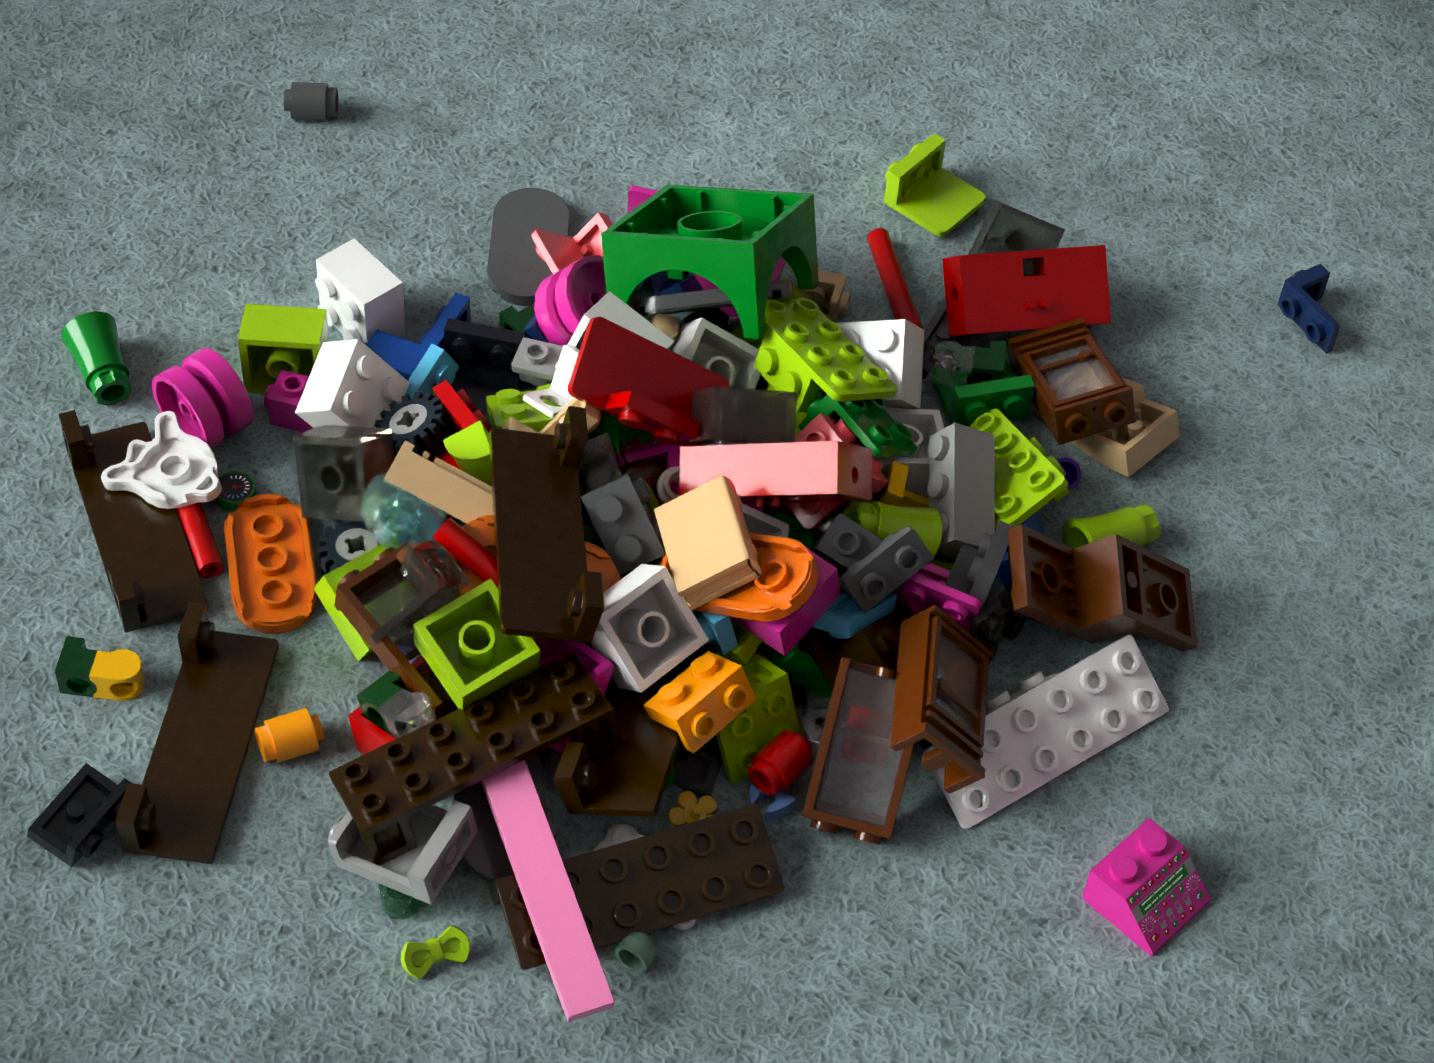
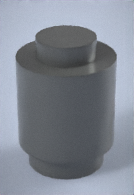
[284,82,338,120]

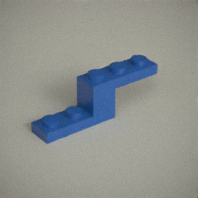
[323,293,471,438]

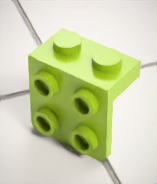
[884,133,986,237]

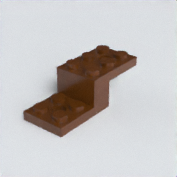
[1008,525,1197,651]

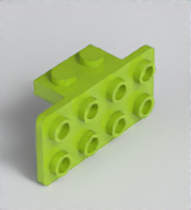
[753,298,898,413]
[968,408,1070,528]

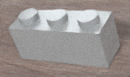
[927,423,995,560]

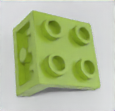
[716,653,801,784]

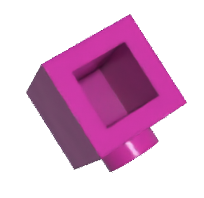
[264,370,318,435]

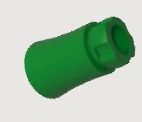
[61,311,132,405]

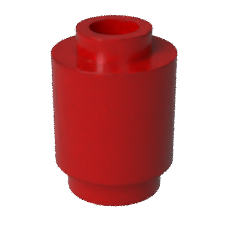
[748,730,813,795]

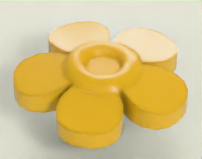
[668,791,717,827]

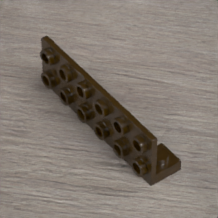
[489,406,604,643]
[59,410,209,633]
[115,602,279,864]
[554,642,712,817]
[329,654,623,866]
[489,803,785,970]

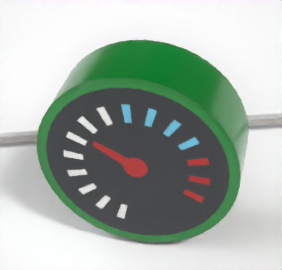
[215,471,257,512]

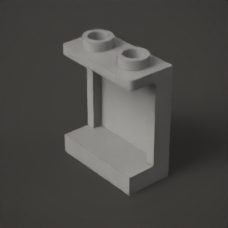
[328,800,478,905]

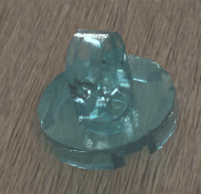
[360,473,447,549]

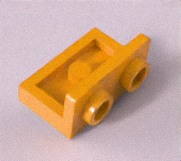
[644,651,756,753]

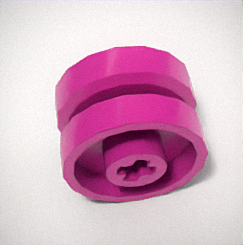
[534,255,637,346]
[151,347,254,449]

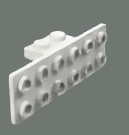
[923,635,1169,829]

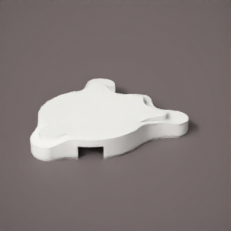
[101,411,222,509]

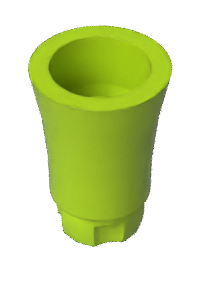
[843,501,942,557]
[1062,504,1161,549]

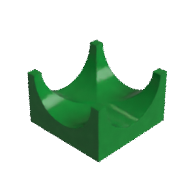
[601,185,819,339]

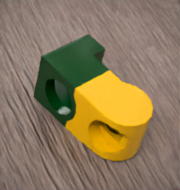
[55,636,145,701]

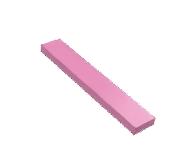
[481,760,615,1022]

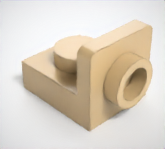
[797,269,851,323]

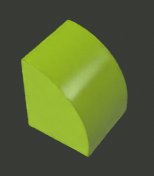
[443,421,492,486]

